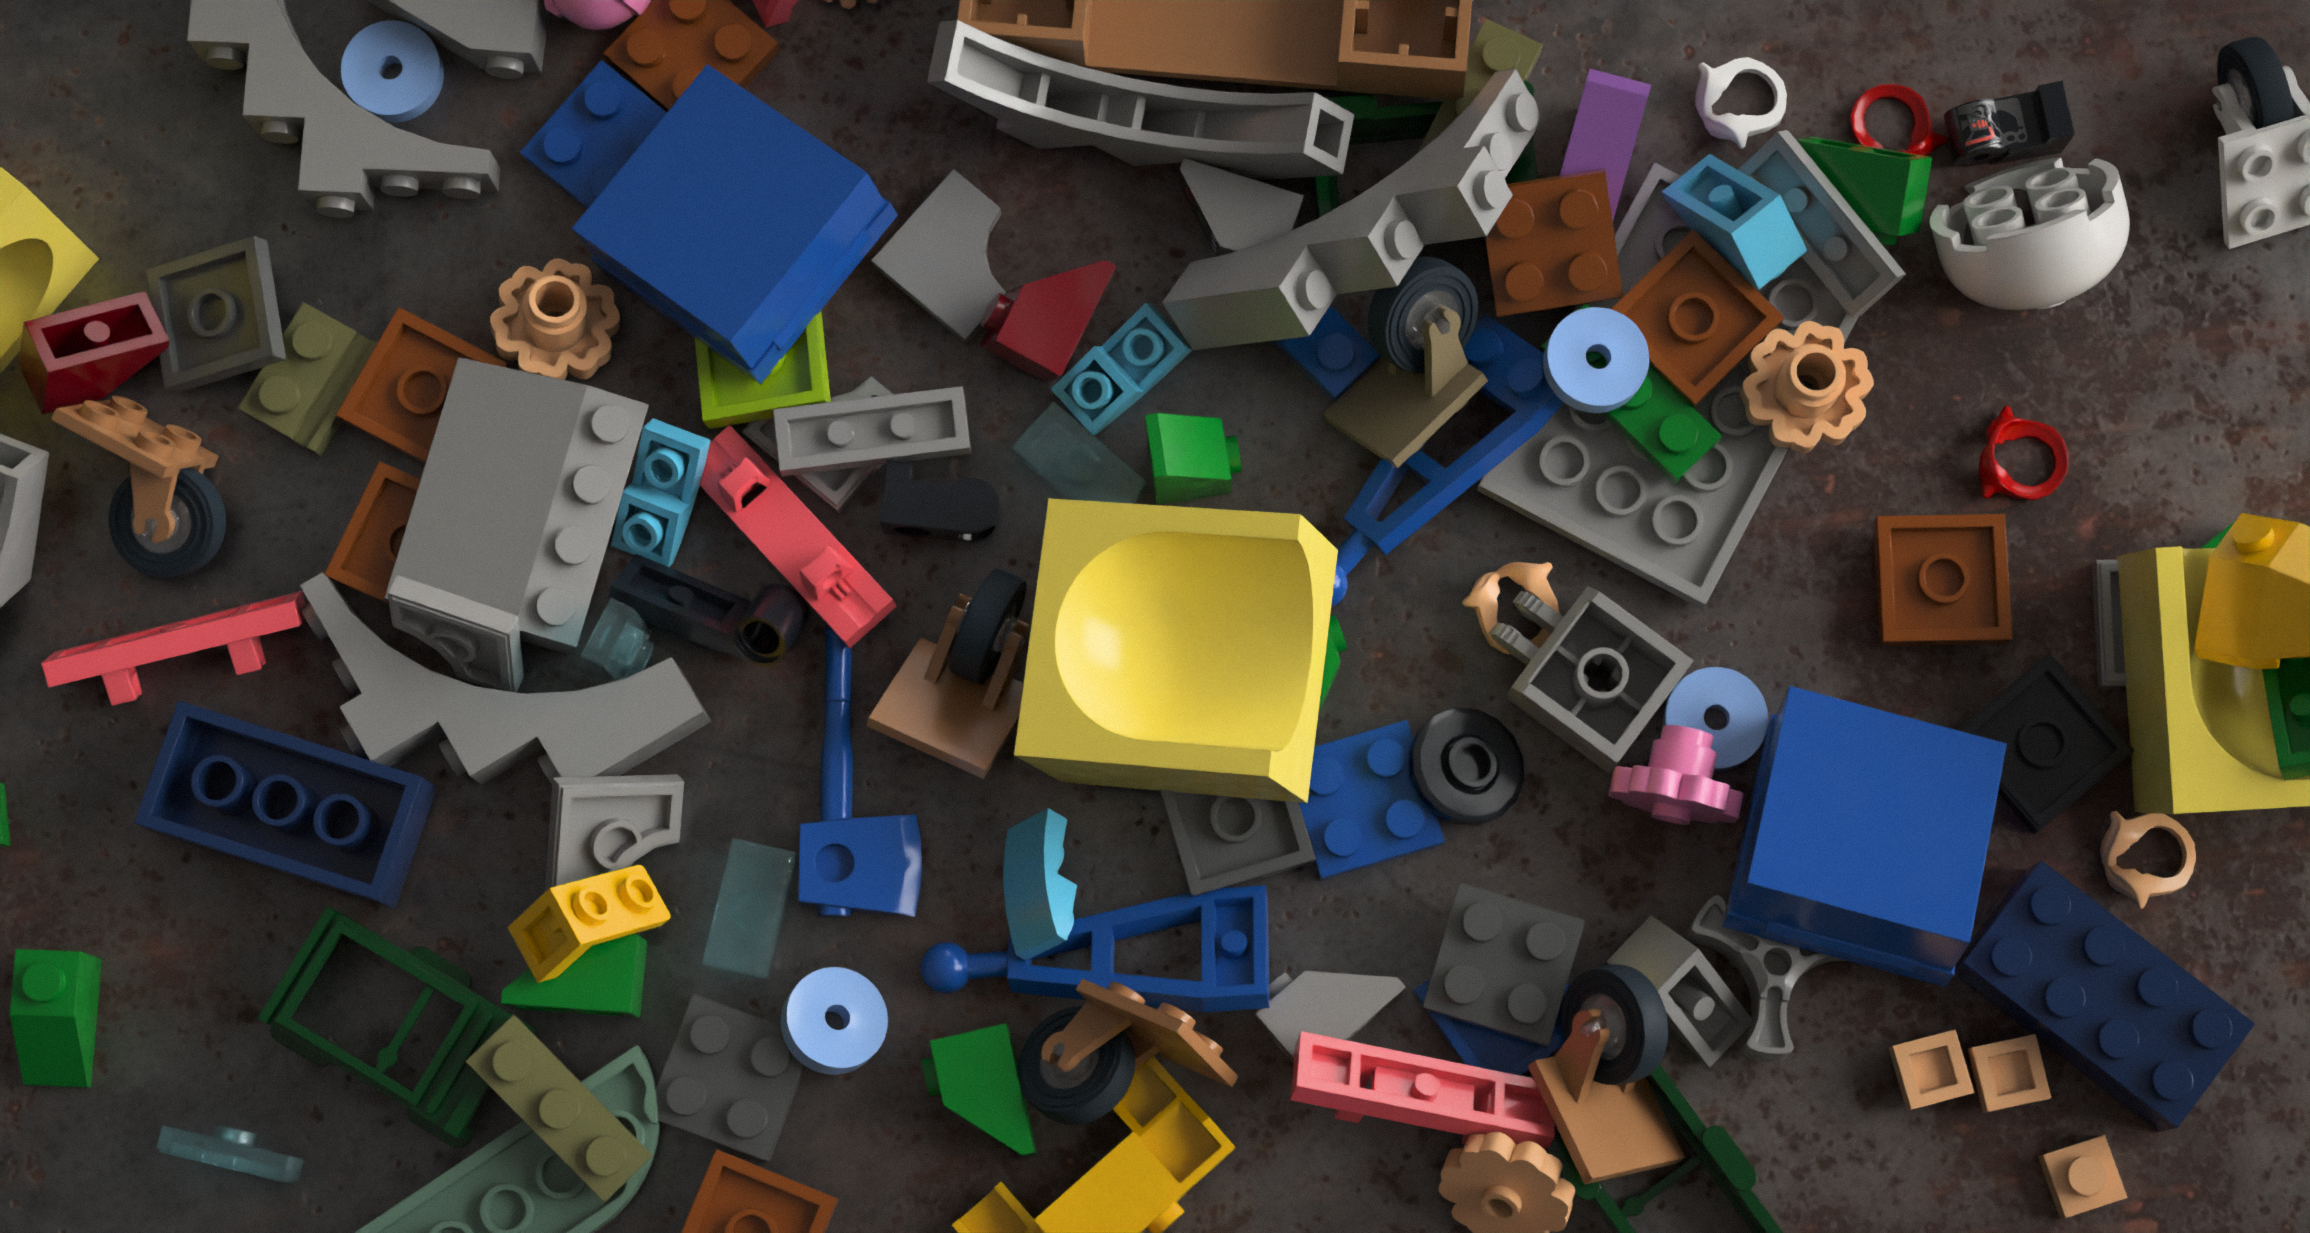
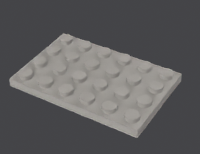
[1477,162,1859,609]

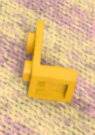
[507,865,671,983]

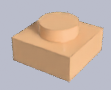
[1888,1029,1974,1111]
[1967,1034,2052,1113]
[2038,1135,2128,1219]

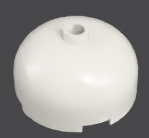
[1929,158,2130,310]

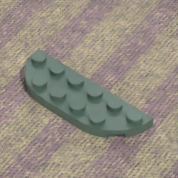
[355,1045,660,1233]

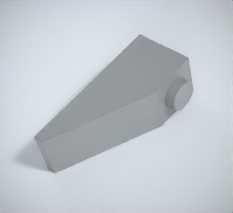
[367,0,549,79]

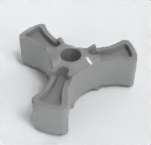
[1686,895,1847,1062]

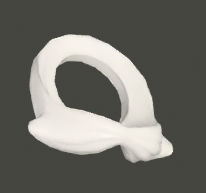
[1695,57,1787,149]

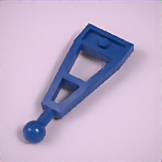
[1331,314,1564,608]
[920,885,1270,1012]

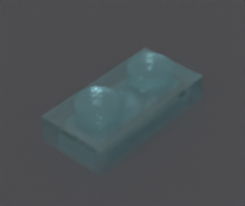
[581,597,654,682]

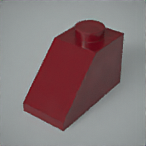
[980,260,1116,382]
[18,291,170,415]

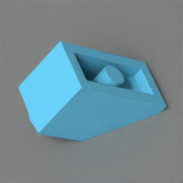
[1662,154,1807,289]

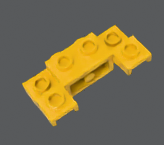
[952,1056,1236,1233]

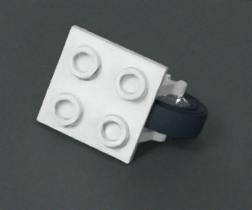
[2212,37,2310,249]

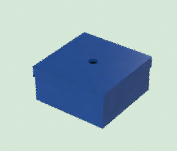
[571,64,898,385]
[1722,686,2007,987]

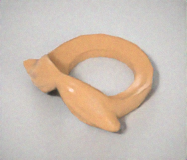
[1462,562,1560,654]
[2100,811,2196,910]

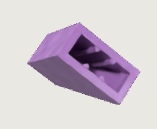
[1559,68,1651,221]

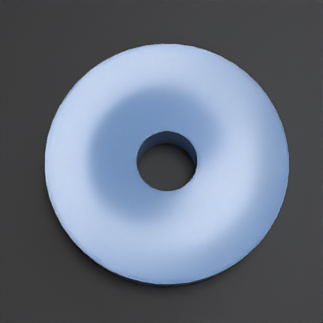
[341,20,444,123]
[1543,307,1649,413]
[1662,667,1768,772]
[781,967,888,1075]

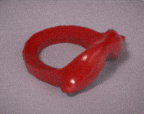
[1849,84,1948,156]
[1978,405,2069,501]

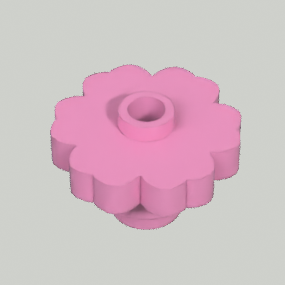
[1608,725,1744,825]

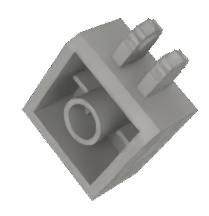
[1489,586,1694,774]

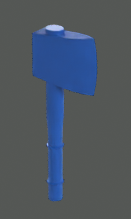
[798,624,922,918]

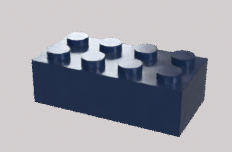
[134,700,437,909]
[1954,860,2255,1132]

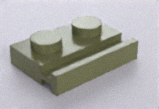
[238,302,377,457]

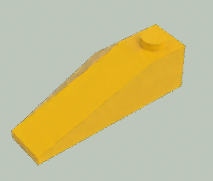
[2194,513,2310,670]

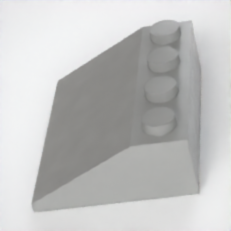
[384,357,649,655]

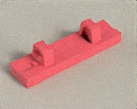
[699,425,897,649]
[41,591,306,706]
[1290,1031,1555,1151]

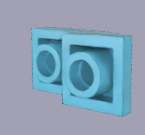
[1051,303,1192,435]
[611,418,711,567]
[1003,808,1077,960]

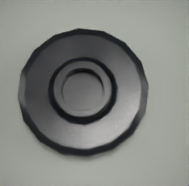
[1409,707,1524,826]

